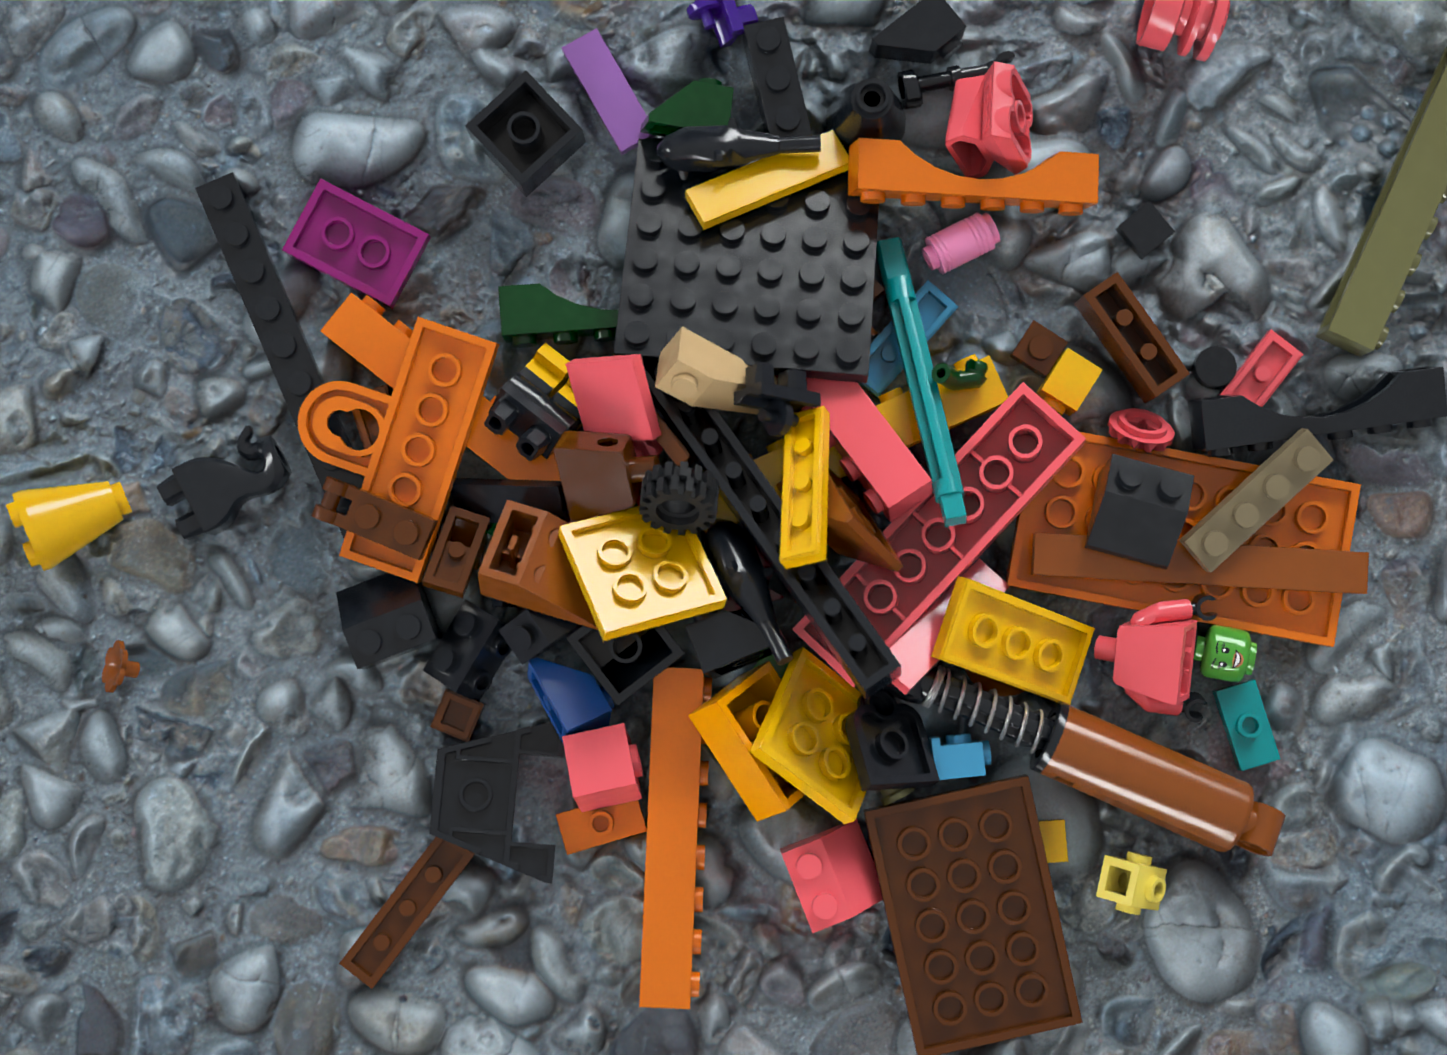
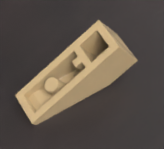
[655,327,778,415]

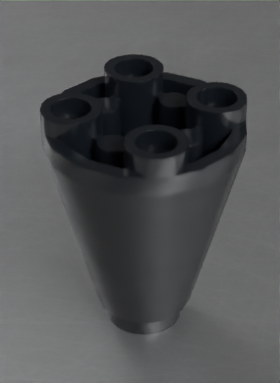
[825,78,906,155]

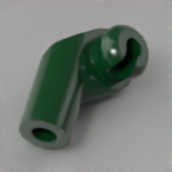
[932,359,988,391]

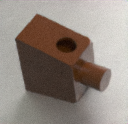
[553,431,660,522]

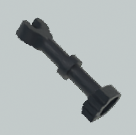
[897,51,1019,110]

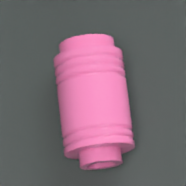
[922,212,1000,274]

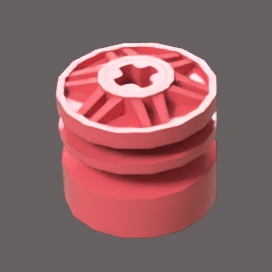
[1136,0,1230,62]

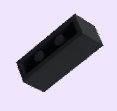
[743,17,812,137]

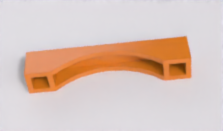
[848,138,1099,216]

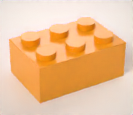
[688,661,805,822]

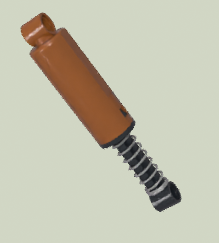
[884,663,1286,856]

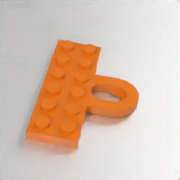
[298,317,500,583]

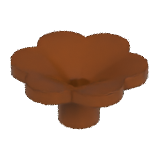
[102,640,140,693]

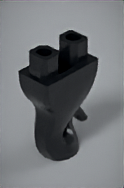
[157,425,292,540]

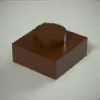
[1010,320,1068,378]

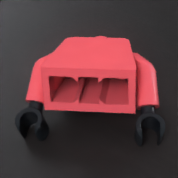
[1094,593,1217,723]

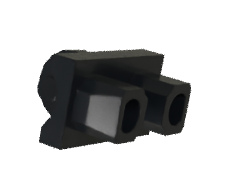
[733,362,821,437]

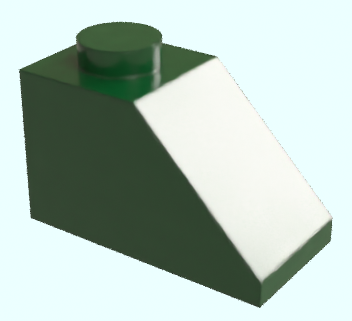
[640,78,734,137]

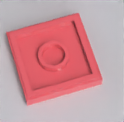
[565,354,662,441]

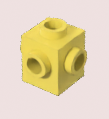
[1096,851,1167,915]

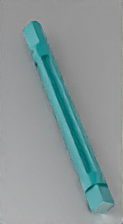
[876,237,967,527]

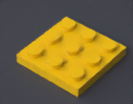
[558,506,727,641]
[750,647,866,825]

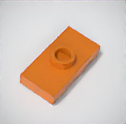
[556,800,647,855]

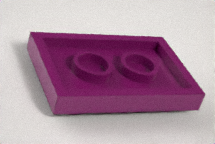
[282,178,431,309]

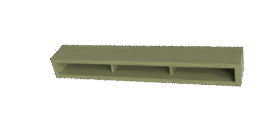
[1316,47,1447,357]

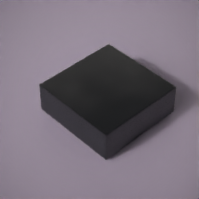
[1115,201,1175,260]

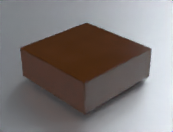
[430,688,486,742]

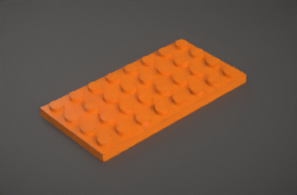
[1006,432,1361,647]

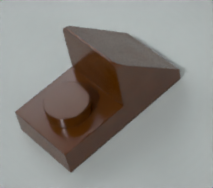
[422,506,490,598]

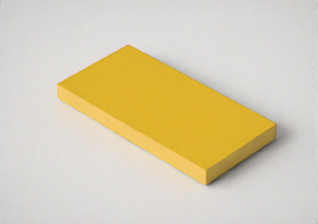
[931,576,1095,705]

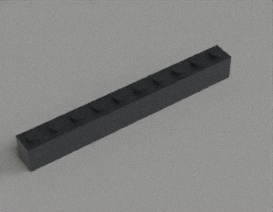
[643,363,902,700]

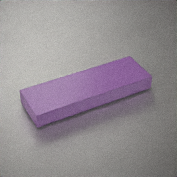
[561,28,657,155]

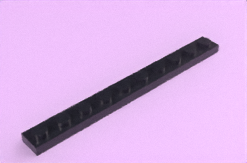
[195,172,365,562]

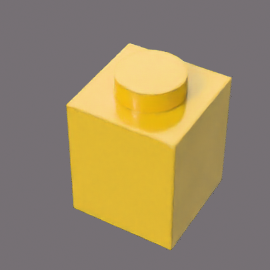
[1036,348,1103,416]

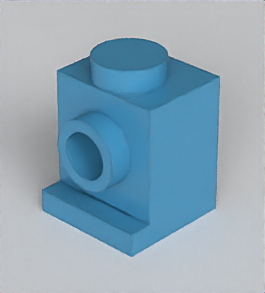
[927,733,991,780]

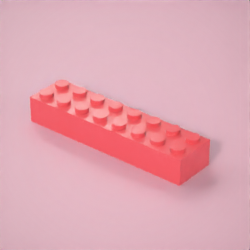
[792,382,1086,688]

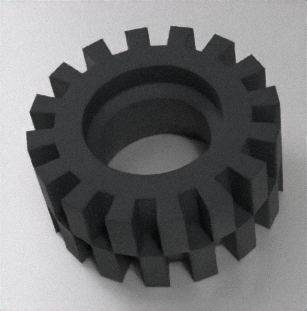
[639,461,719,535]

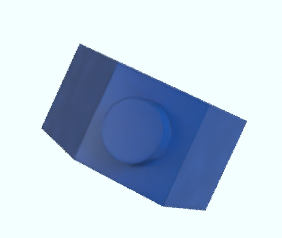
[527,657,614,743]

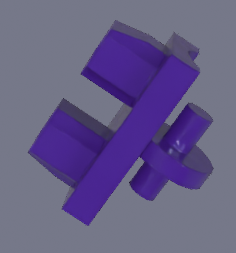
[686,0,758,48]

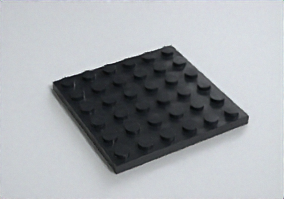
[613,137,879,383]

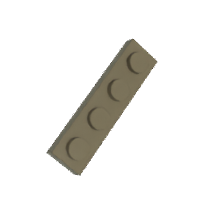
[1179,428,1334,573]

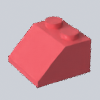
[780,818,883,933]

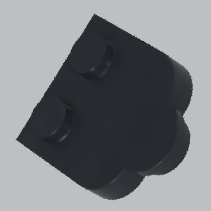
[845,689,940,791]

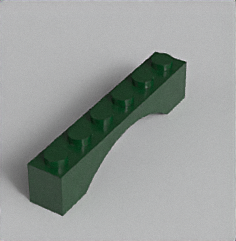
[498,283,618,348]

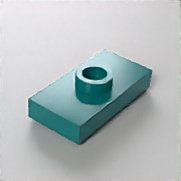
[1212,679,1281,771]

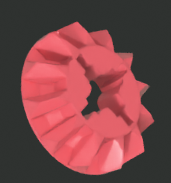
[1108,408,1175,453]

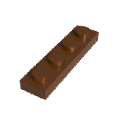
[339,837,476,989]

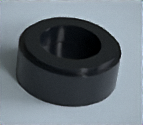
[1192,346,1237,389]

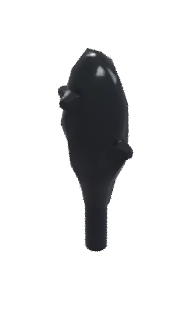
[657,118,821,180]
[703,518,794,665]

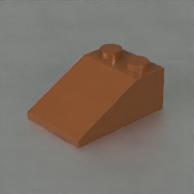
[776,468,904,572]

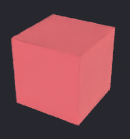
[562,723,643,812]

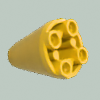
[6,481,132,571]

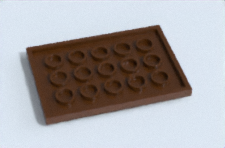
[863,774,1082,1055]

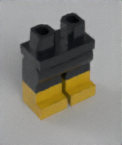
[484,342,582,461]

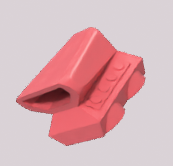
[945,61,1033,179]

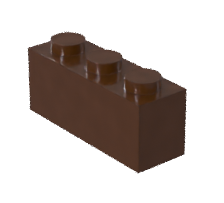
[1074,272,1190,404]

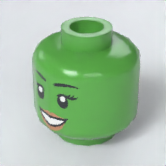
[1193,625,1257,683]

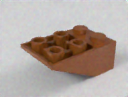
[478,500,598,630]

